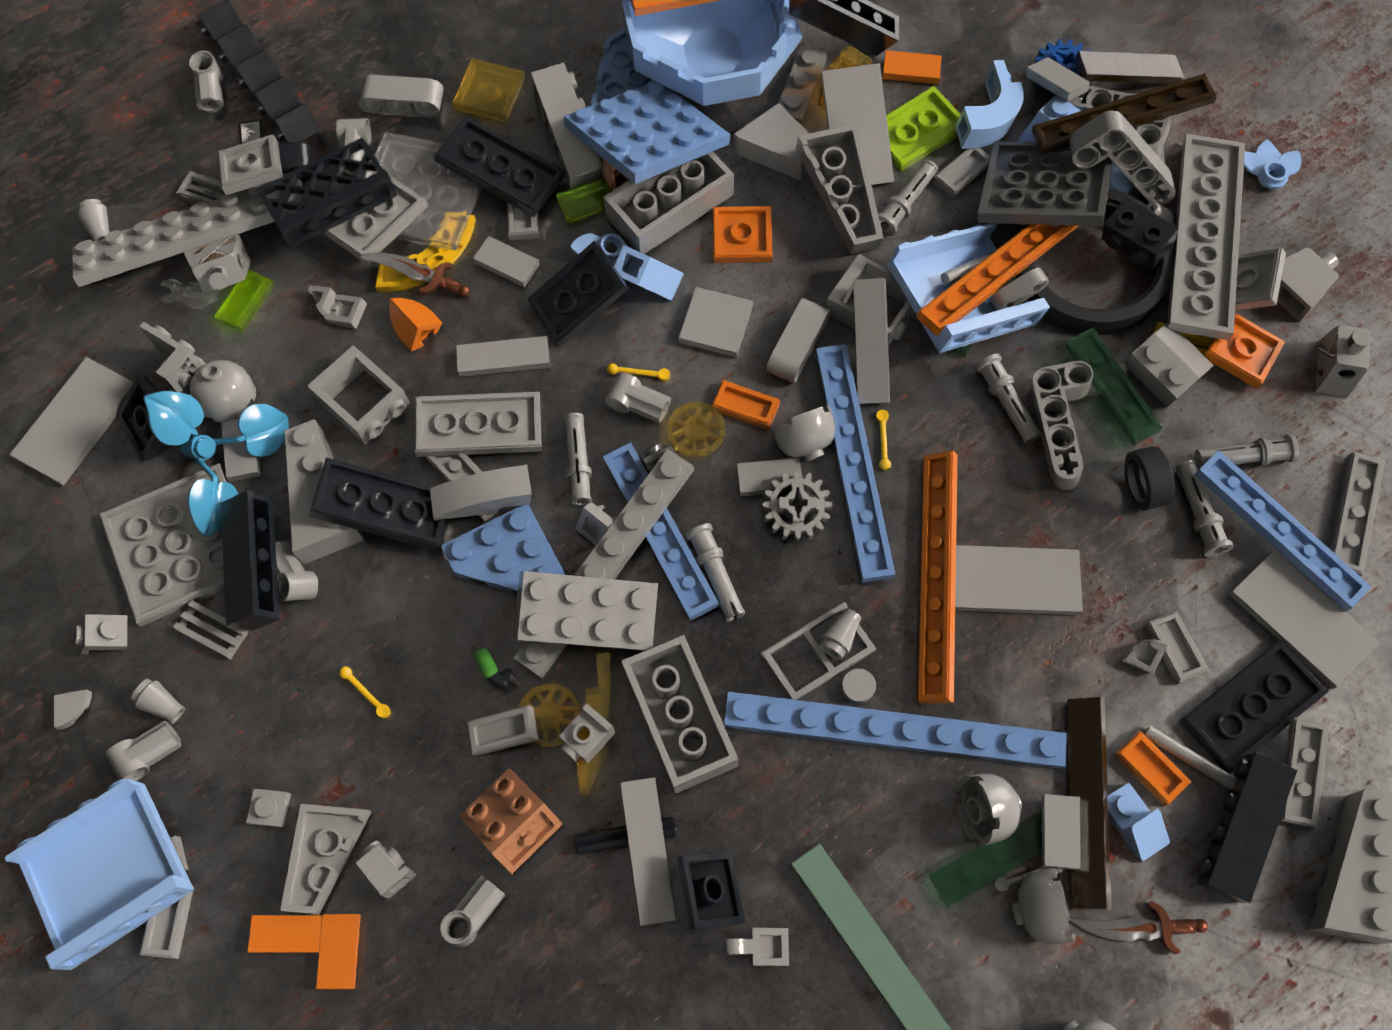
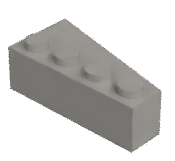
[531,62,603,189]
[796,123,884,255]
[285,419,364,564]
[1307,789,1392,944]

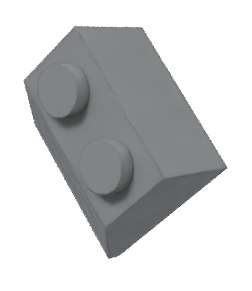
[1123,324,1213,407]

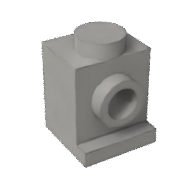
[559,703,615,764]
[356,840,416,899]

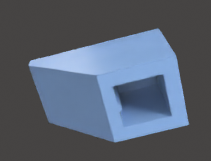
[614,245,684,301]

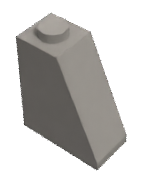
[734,103,809,180]

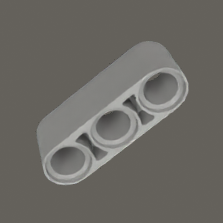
[358,75,444,118]
[766,298,831,384]

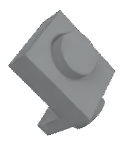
[74,614,127,655]

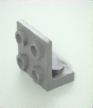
[139,322,206,395]

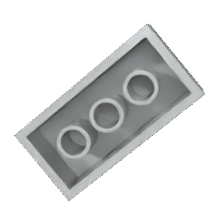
[603,152,734,254]
[513,571,658,650]
[621,635,738,794]

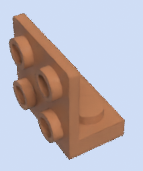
[460,769,563,874]

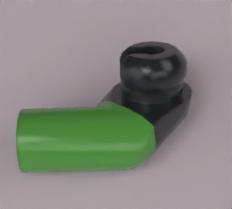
[473,648,517,690]

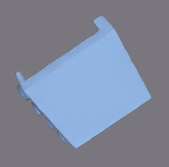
[887,223,1050,353]
[5,779,194,970]

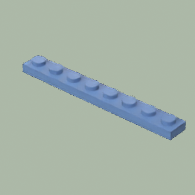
[816,344,895,583]

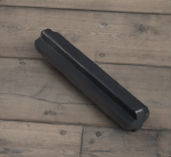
[574,817,677,854]

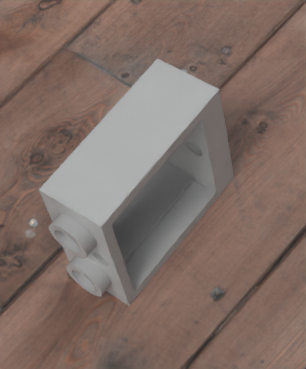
[826,254,916,346]
[307,345,410,444]

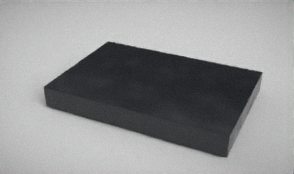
[527,241,629,346]

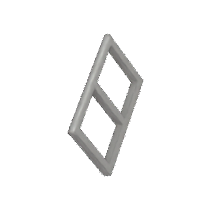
[760,602,877,700]

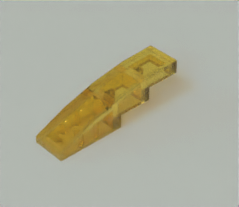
[577,653,613,797]

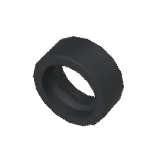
[1124,446,1175,511]

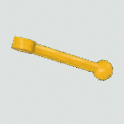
[606,363,670,382]
[876,410,891,470]
[339,666,391,718]

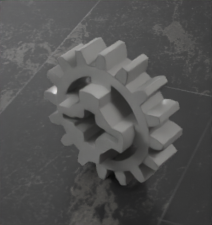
[762,471,832,542]

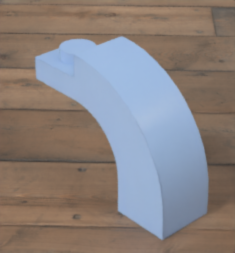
[955,60,1024,149]

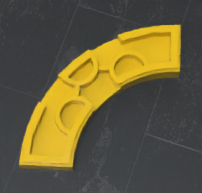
[375,213,476,292]

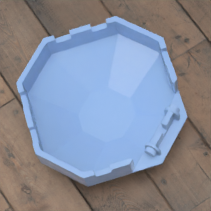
[621,0,802,106]

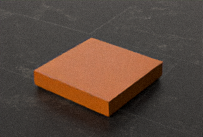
[713,206,773,263]
[1204,313,1285,389]

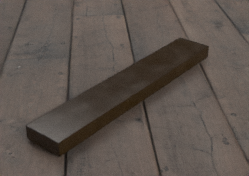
[1032,73,1217,155]
[1067,697,1112,910]

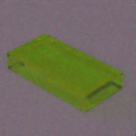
[556,178,612,223]
[215,270,275,332]

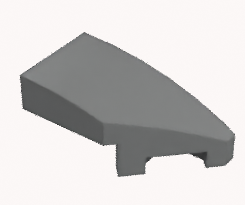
[308,285,367,329]

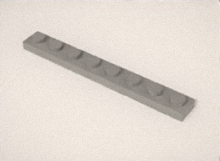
[514,449,695,678]

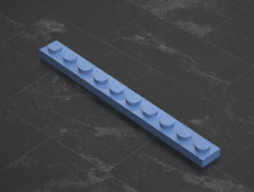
[724,692,1067,769]

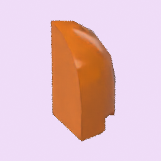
[389,298,442,351]

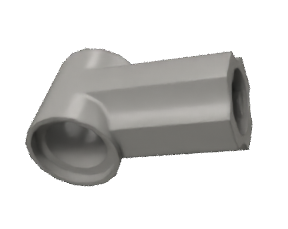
[189,51,224,113]
[336,118,371,175]
[604,372,671,423]
[275,541,319,602]
[105,721,182,781]
[440,875,506,948]

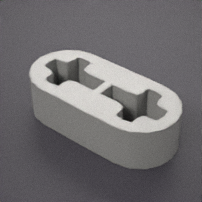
[990,268,1049,311]

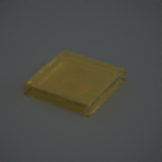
[452,58,526,122]

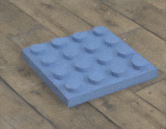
[564,81,730,184]

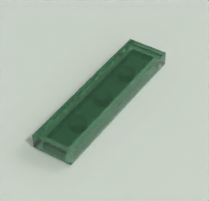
[1065,328,1163,446]
[928,810,1042,908]

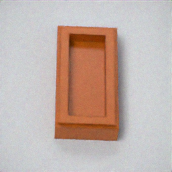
[882,50,942,85]
[711,380,780,430]
[1114,731,1191,807]
[316,914,361,989]
[248,915,323,953]

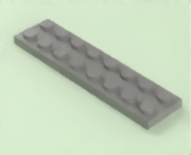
[1167,134,1245,340]
[72,174,304,287]

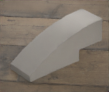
[430,465,532,520]

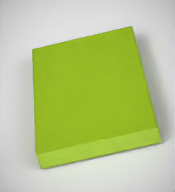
[886,86,960,172]

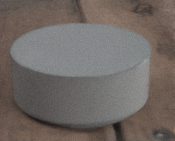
[842,669,876,704]

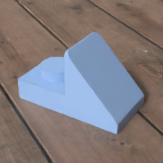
[1108,782,1170,863]

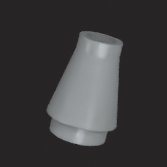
[77,199,110,242]
[819,608,862,660]
[131,679,185,724]

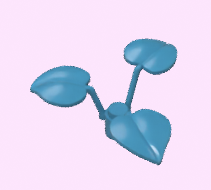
[143,391,289,536]

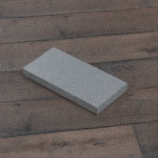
[821,63,894,186]
[10,357,133,486]
[415,392,542,457]
[955,545,1083,615]
[1229,550,1380,689]

